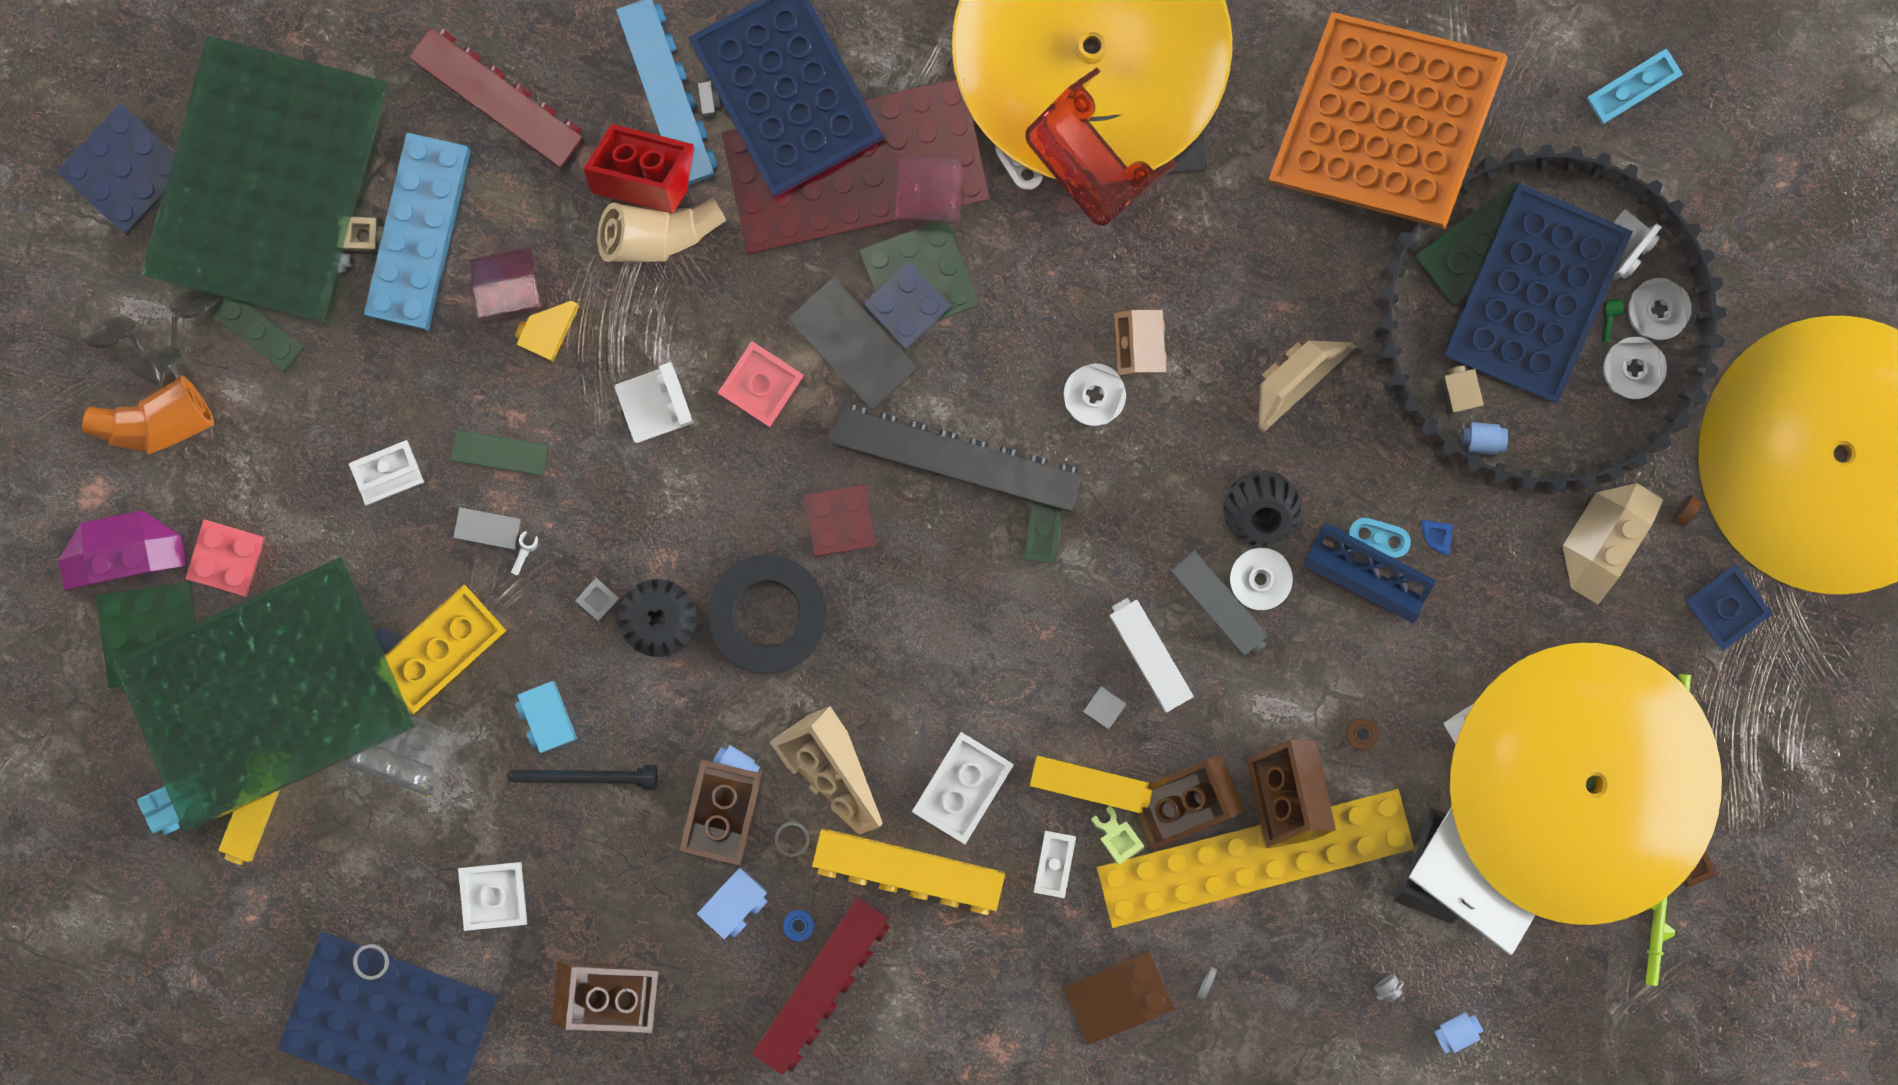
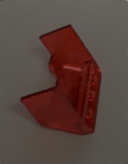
[1025,67,1178,226]

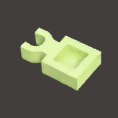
[1091,806,1144,866]

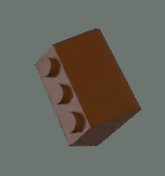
[1247,739,1336,848]

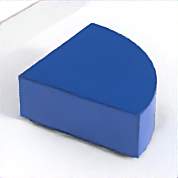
[1421,520,1453,556]

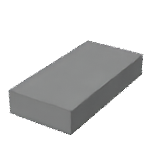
[453,507,521,550]

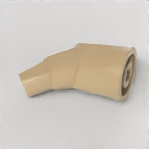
[597,197,727,262]

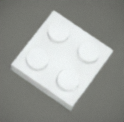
[458,862,527,931]

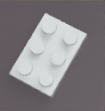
[912,732,1014,844]

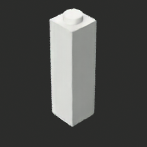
[1109,598,1194,713]

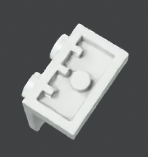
[1612,209,1661,282]
[615,362,694,443]

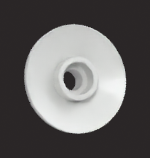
[1230,548,1293,610]

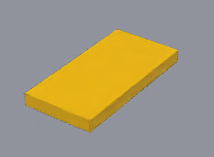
[371,584,506,714]

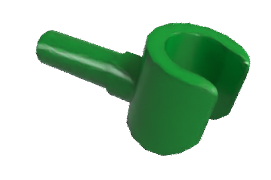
[1602,299,1623,343]

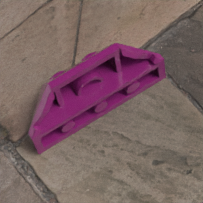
[58,511,188,591]

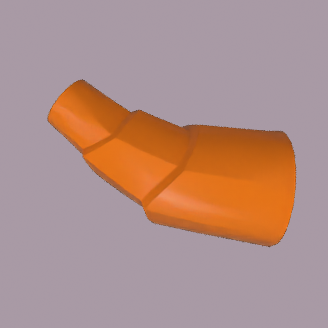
[82,375,214,455]

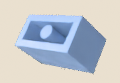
[697,867,768,939]

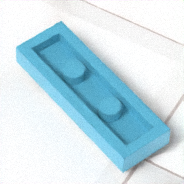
[1586,48,1683,125]

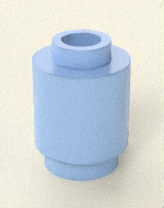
[1460,422,1508,455]
[712,745,760,772]
[1434,1012,1483,1054]

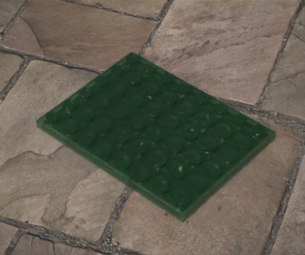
[141,35,389,323]
[113,557,416,833]

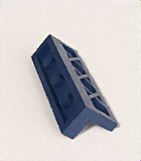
[1303,522,1436,624]

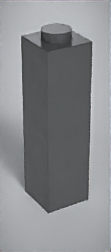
[1169,550,1268,657]

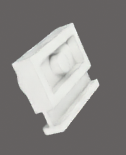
[349,440,425,506]

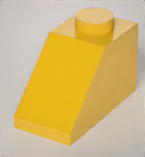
[515,301,579,362]

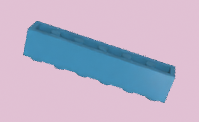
[616,0,718,186]

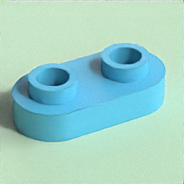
[1349,518,1411,558]

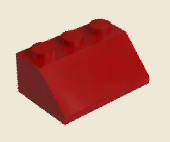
[583,124,694,214]

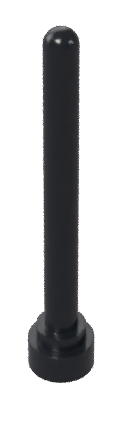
[507,765,658,790]

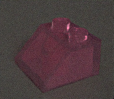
[470,247,543,321]

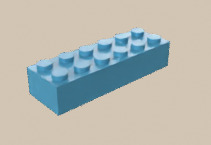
[364,132,471,332]

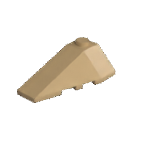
[770,706,883,835]

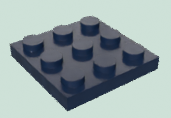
[57,103,190,235]

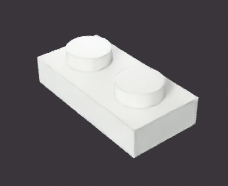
[1034,831,1076,898]

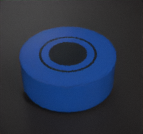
[783,910,815,942]

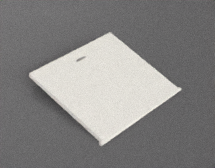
[1408,807,1535,955]

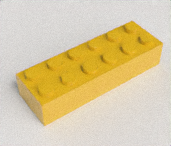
[812,828,1005,915]

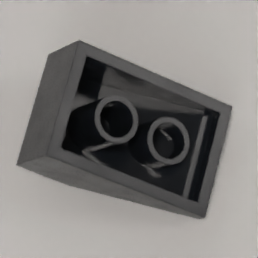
[1394,807,1465,924]

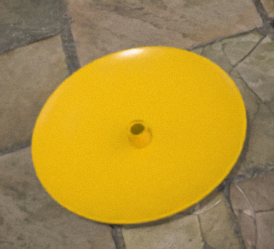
[952,0,1232,184]
[1698,316,1898,594]
[1450,643,1722,925]

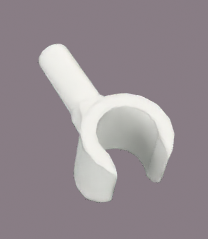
[511,531,538,575]

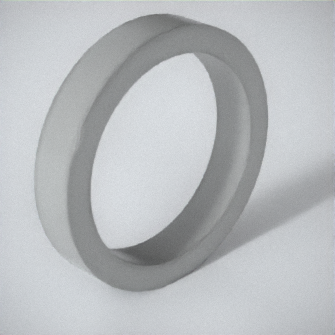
[775,822,810,857]
[353,944,389,980]
[1197,967,1217,1001]

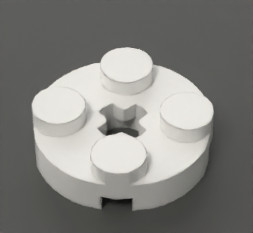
[1627,278,1691,341]
[1603,337,1667,400]
[1063,363,1126,426]

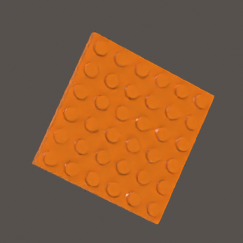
[1268,12,1508,229]

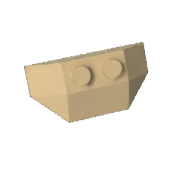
[1258,341,1356,433]
[1562,483,1663,605]

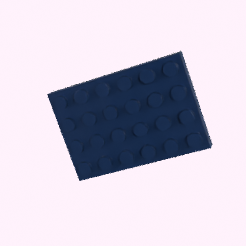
[688,0,884,198]
[1442,182,1633,403]
[278,931,498,1085]

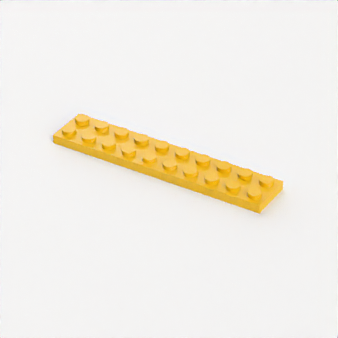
[1096,789,1414,928]

